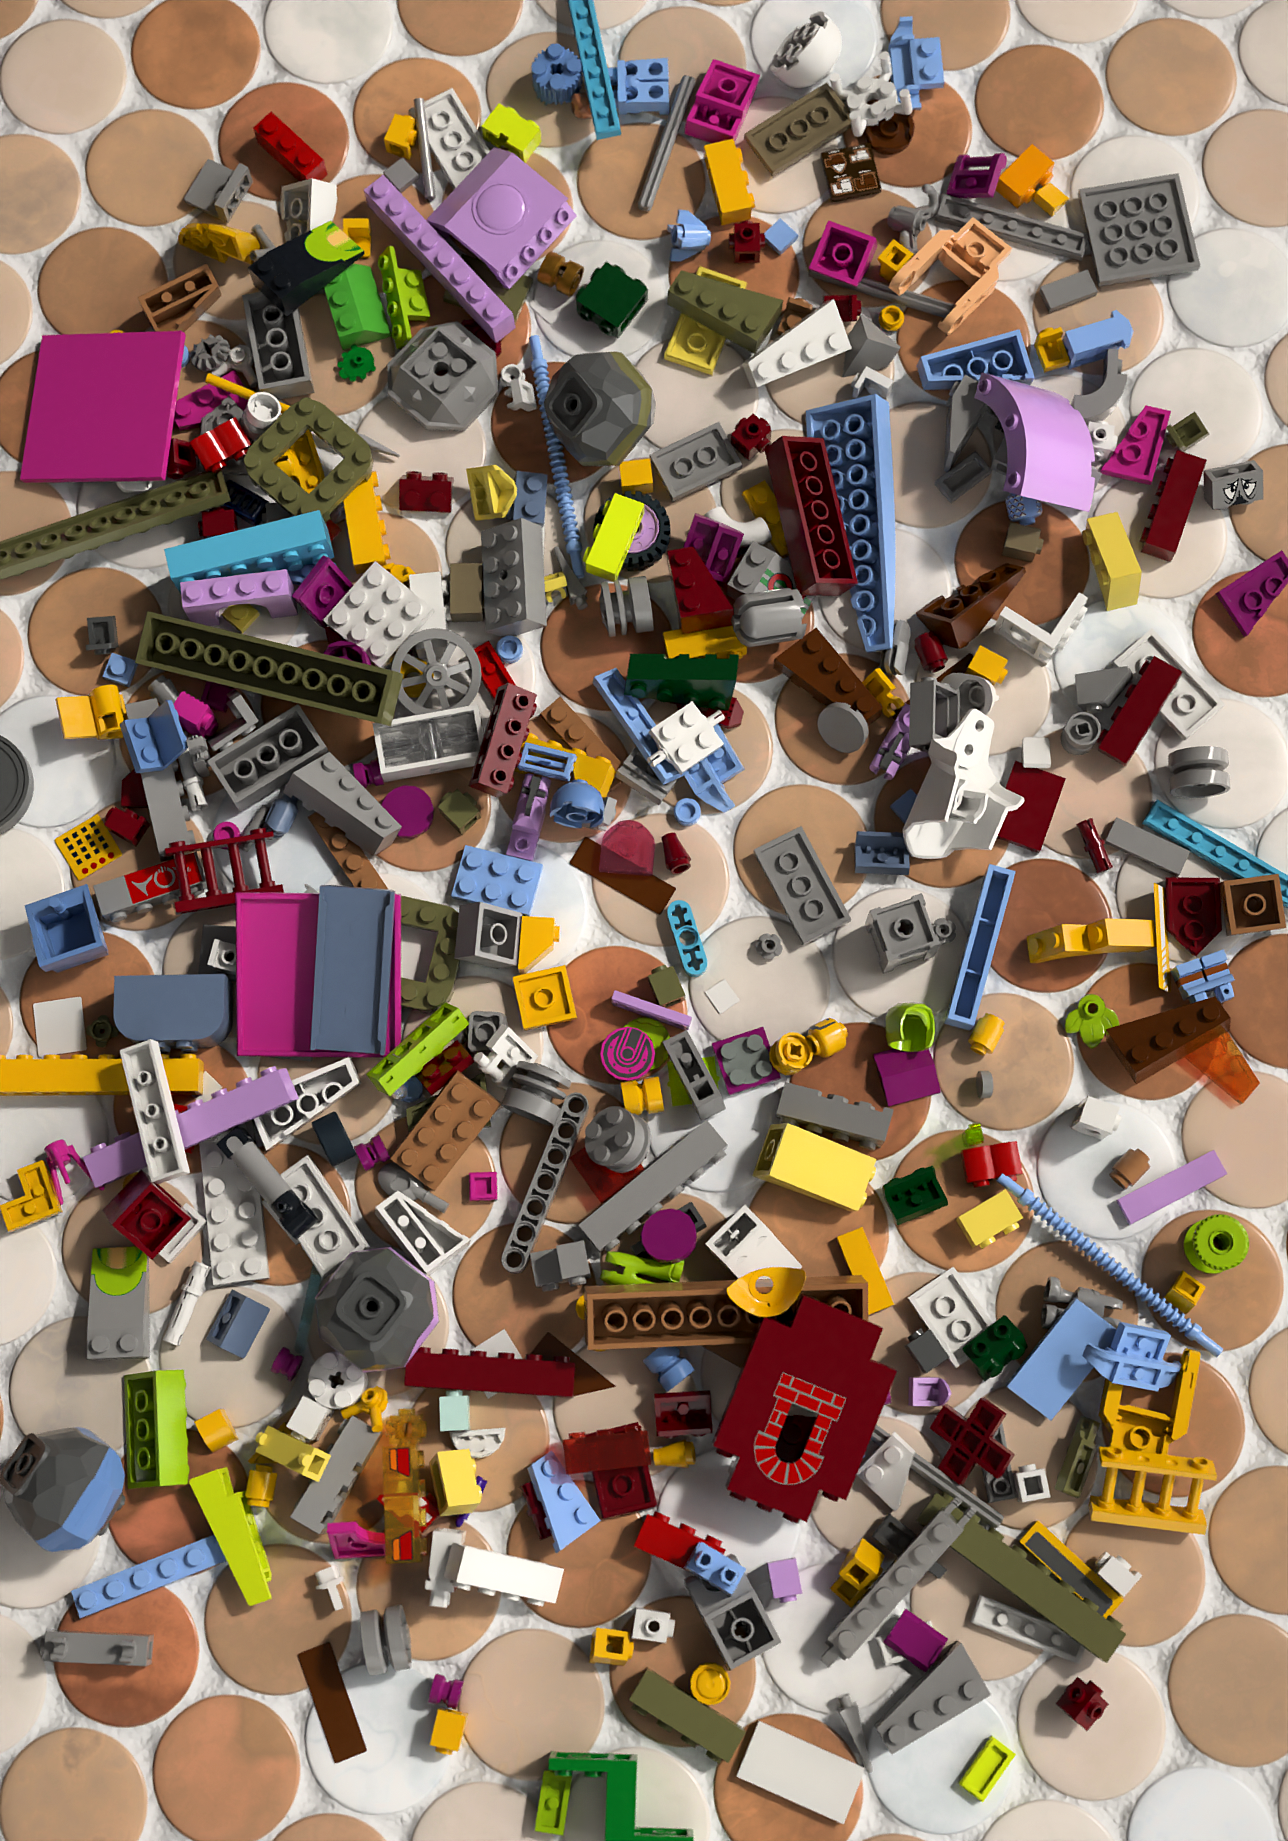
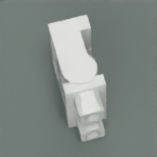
[425,1528,466,1607]

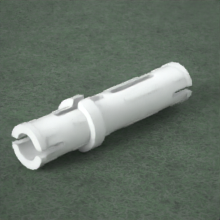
[178,731,208,811]
[163,1261,211,1346]

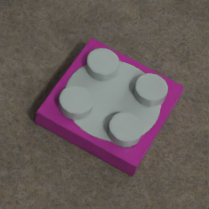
[712,1027,781,1096]

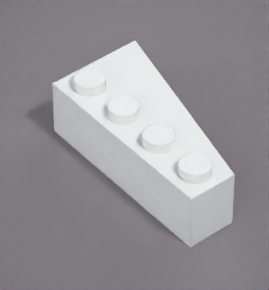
[254,1057,361,1151]

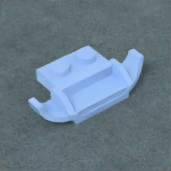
[888,16,944,110]
[684,724,745,813]
[1082,1322,1182,1391]

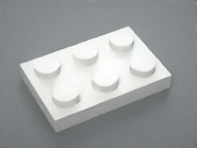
[907,1267,993,1368]

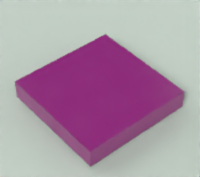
[292,555,354,628]

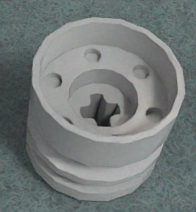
[599,576,654,637]
[501,1061,572,1126]

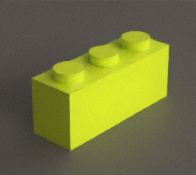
[583,493,644,582]

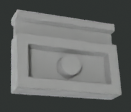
[615,747,679,805]

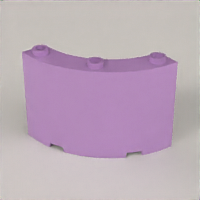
[974,372,1095,512]

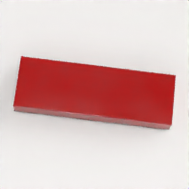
[466,640,516,701]

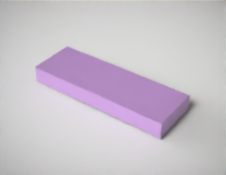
[611,990,692,1030]

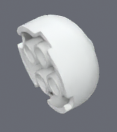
[770,11,842,88]

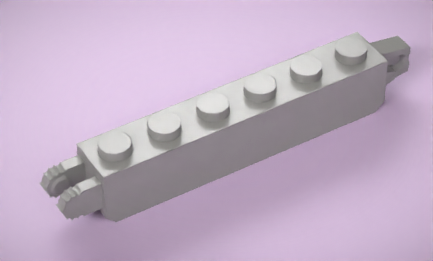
[820,1493,977,1668]

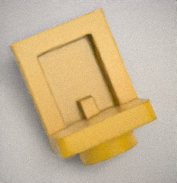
[1034,327,1070,372]

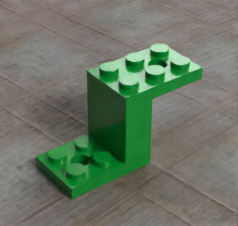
[549,1751,694,1841]

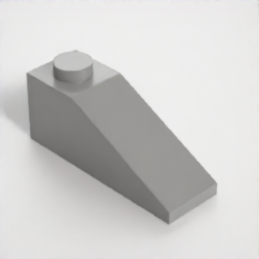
[663,1030,726,1121]

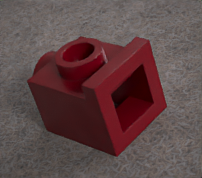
[104,807,150,847]

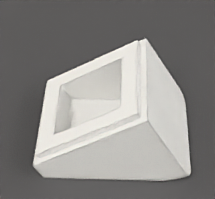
[1021,737,1051,768]

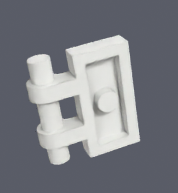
[474,1024,538,1090]

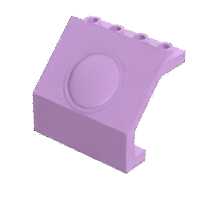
[426,147,577,289]

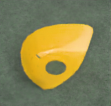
[727,1267,806,1317]

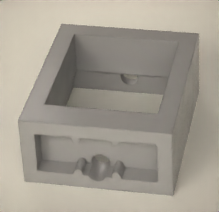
[909,677,960,753]

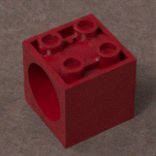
[103,1169,191,1260]

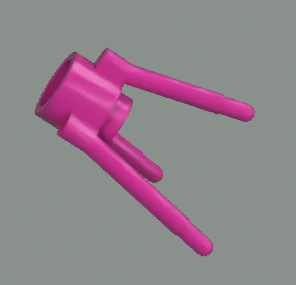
[44,1139,105,1205]

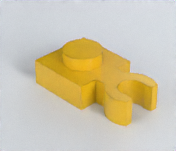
[862,668,904,717]

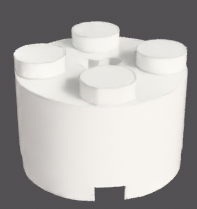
[308,1352,368,1410]

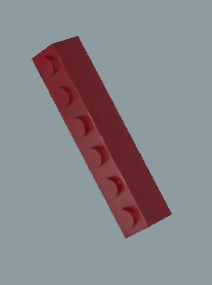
[404,1347,576,1398]

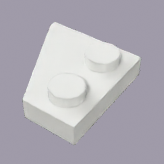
[857,1432,915,1511]

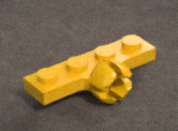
[274,414,325,494]

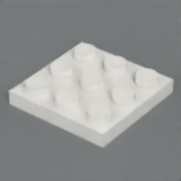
[323,561,435,669]

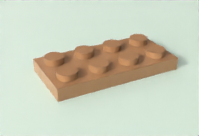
[390,1070,501,1191]

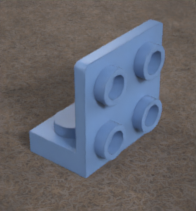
[119,700,188,773]

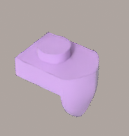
[908,1377,952,1406]

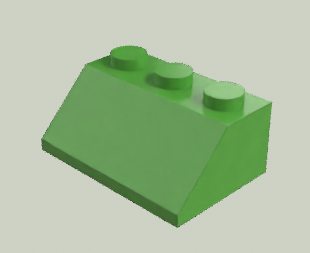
[324,264,392,350]

